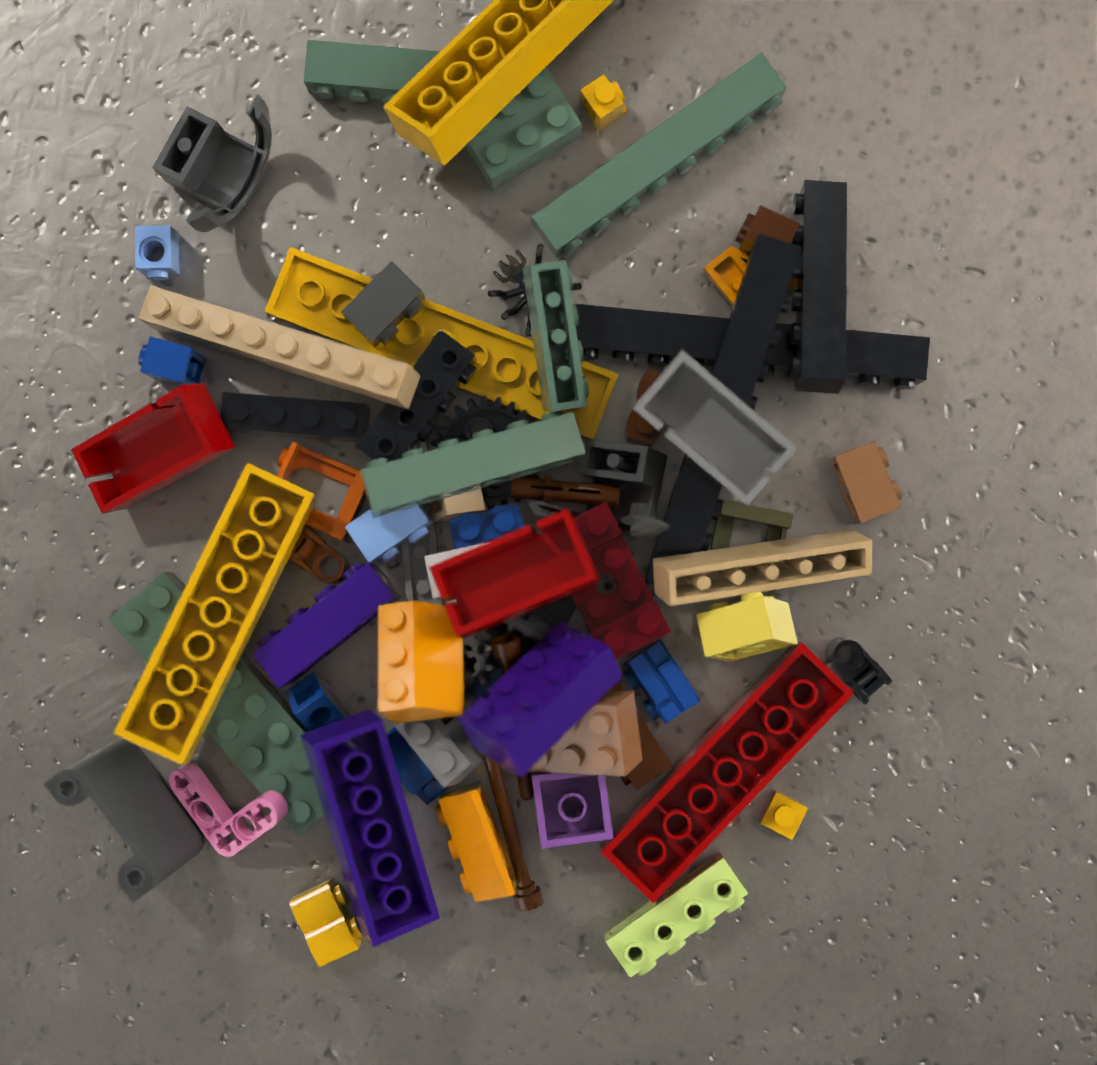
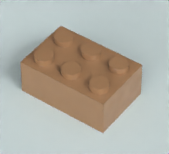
[527,690,643,776]

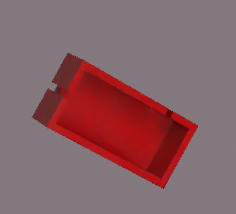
[71,383,235,514]
[429,508,601,638]

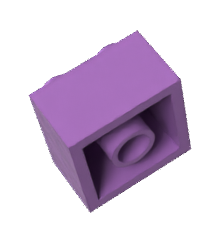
[532,772,613,849]

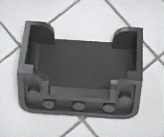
[44,738,204,903]

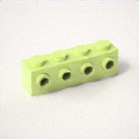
[604,852,748,978]

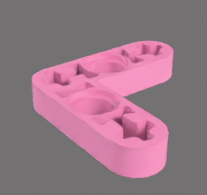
[169,763,289,857]

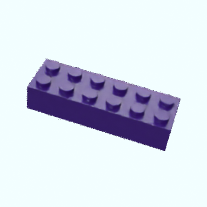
[300,709,440,947]

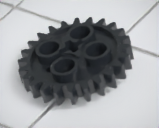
[431,395,540,510]

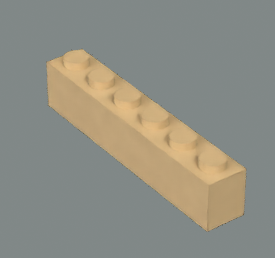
[653,529,872,606]

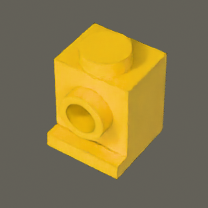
[580,74,628,131]

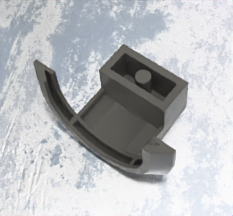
[152,94,272,232]
[526,439,669,538]

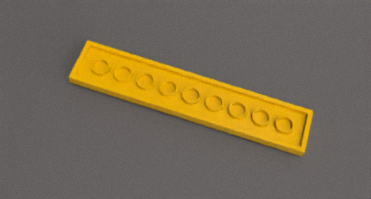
[264,247,619,440]

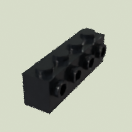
[355,330,478,462]

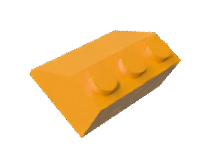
[378,600,465,724]
[435,781,517,902]

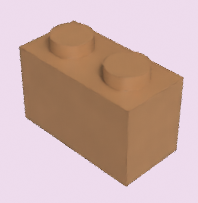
[829,441,902,524]

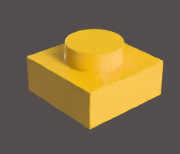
[759,790,808,840]

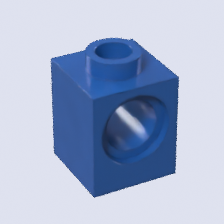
[284,672,345,731]

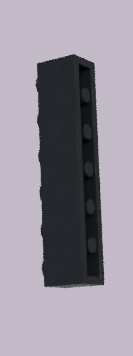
[790,180,847,394]

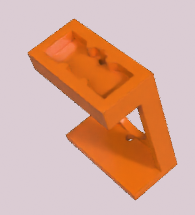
[277,441,367,542]

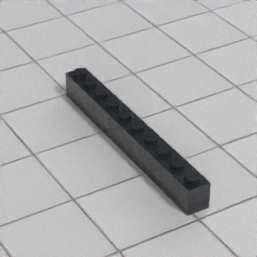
[645,233,805,585]
[575,304,930,389]

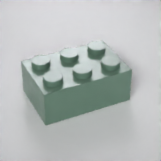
[465,67,582,190]

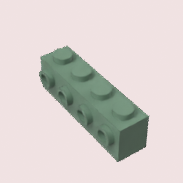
[523,260,589,412]

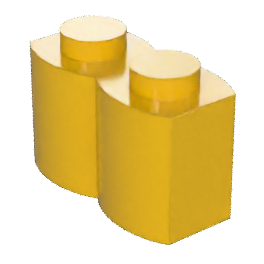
[289,878,363,967]

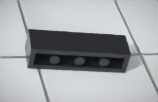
[221,392,371,442]

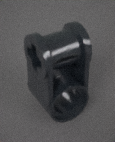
[826,637,892,705]

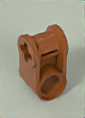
[289,525,350,584]

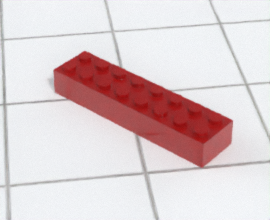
[599,642,855,903]

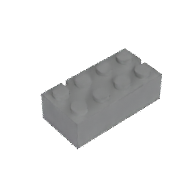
[633,349,797,506]

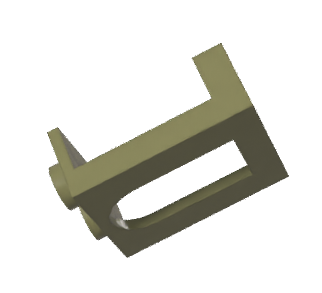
[710,500,794,598]

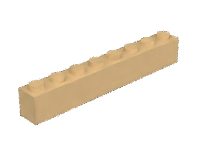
[138,285,421,409]

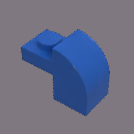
[386,726,451,805]

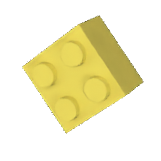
[696,592,798,662]

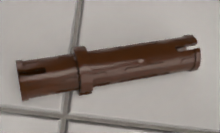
[511,476,620,508]

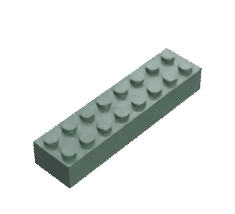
[109,572,324,836]

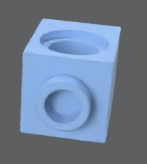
[135,225,179,281]

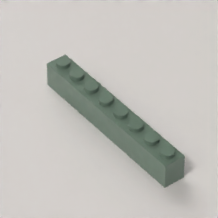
[532,53,787,258]

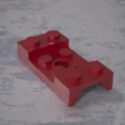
[541,502,671,659]

